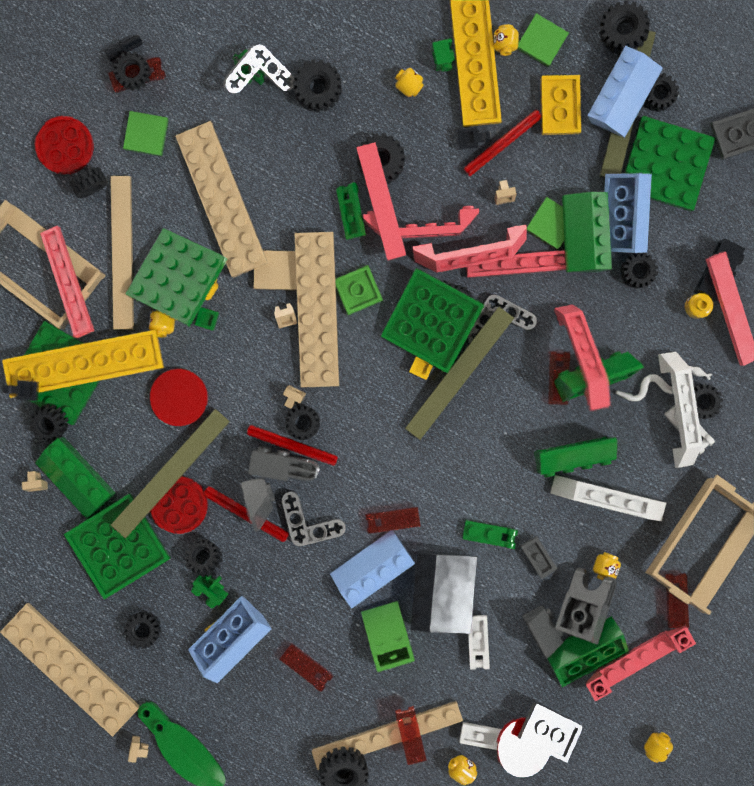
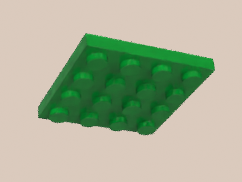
[624,116,715,212]
[125,228,228,327]
[381,268,485,373]
[24,321,100,425]
[64,493,171,600]

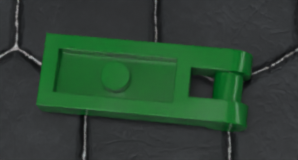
[336,182,366,240]
[462,520,518,549]

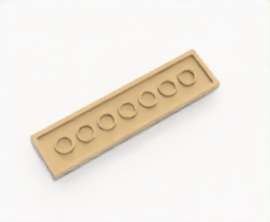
[176,121,268,278]
[295,232,339,387]
[0,603,140,737]

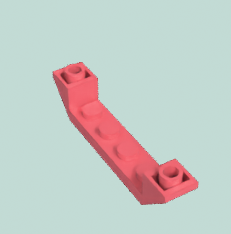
[363,206,479,238]
[413,225,527,273]
[554,304,610,411]
[585,626,696,702]

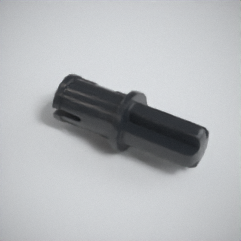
[104,34,143,62]

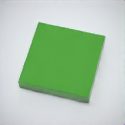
[517,13,569,67]
[123,111,169,157]
[527,197,564,250]
[335,265,383,315]

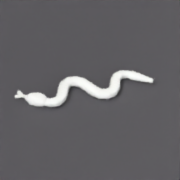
[616,366,712,401]

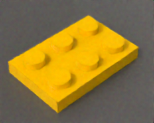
[541,75,581,135]

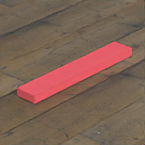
[357,143,406,261]
[40,226,94,338]
[466,250,566,278]
[706,252,754,366]

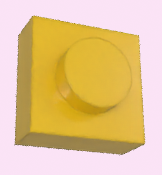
[409,356,433,380]

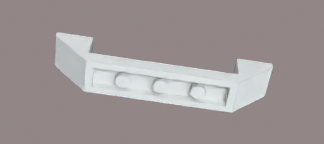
[658,352,703,468]
[550,475,666,521]

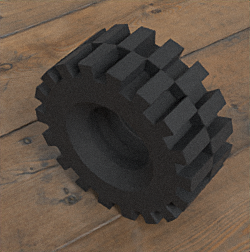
[600,1,650,55]
[293,59,342,112]
[357,133,405,184]
[319,746,369,786]

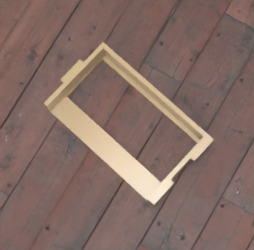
[0,200,106,329]
[645,475,754,615]

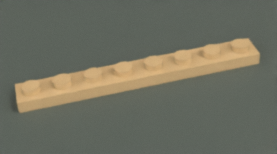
[312,701,463,770]

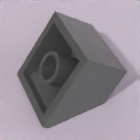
[241,477,275,532]
[522,605,563,658]

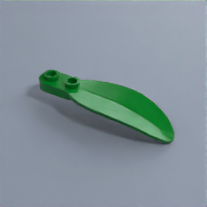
[138,701,226,786]

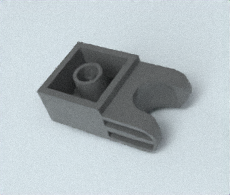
[248,446,320,481]
[555,567,617,645]

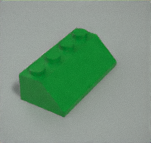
[562,192,612,272]
[554,351,644,402]
[534,436,617,477]
[35,437,116,519]
[547,616,629,687]

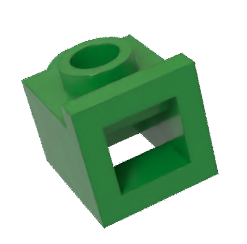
[431,38,455,72]

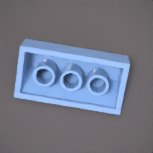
[588,46,663,138]
[605,174,652,253]
[330,530,415,609]
[188,596,272,683]

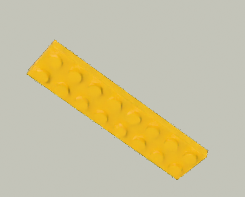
[450,0,502,127]
[2,330,164,398]

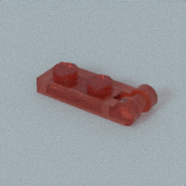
[108,57,166,93]
[548,351,570,405]
[365,506,421,534]
[665,573,689,628]
[279,643,334,692]
[395,706,427,765]

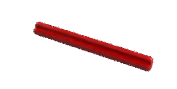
[464,110,542,176]
[247,425,338,466]
[203,486,289,542]

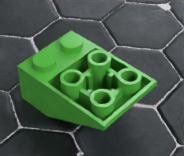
[361,601,415,672]

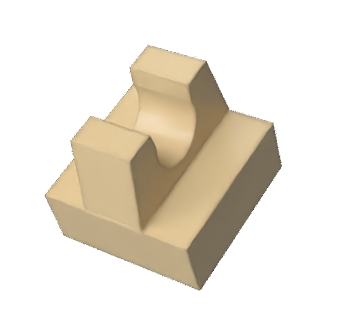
[495,180,516,205]
[274,303,298,329]
[283,385,306,409]
[22,471,48,492]
[128,736,149,763]

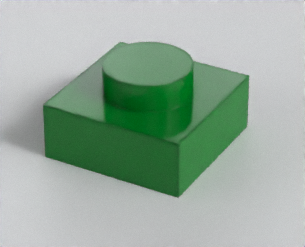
[195,307,220,331]

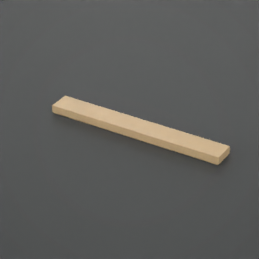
[111,176,134,330]

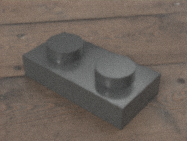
[520,536,557,579]

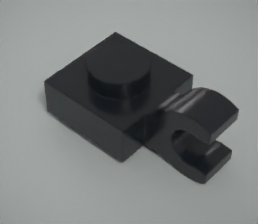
[457,127,491,150]
[2,380,39,401]

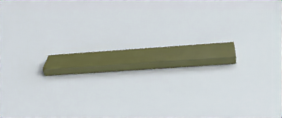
[599,31,656,178]
[405,307,514,440]
[111,409,230,538]

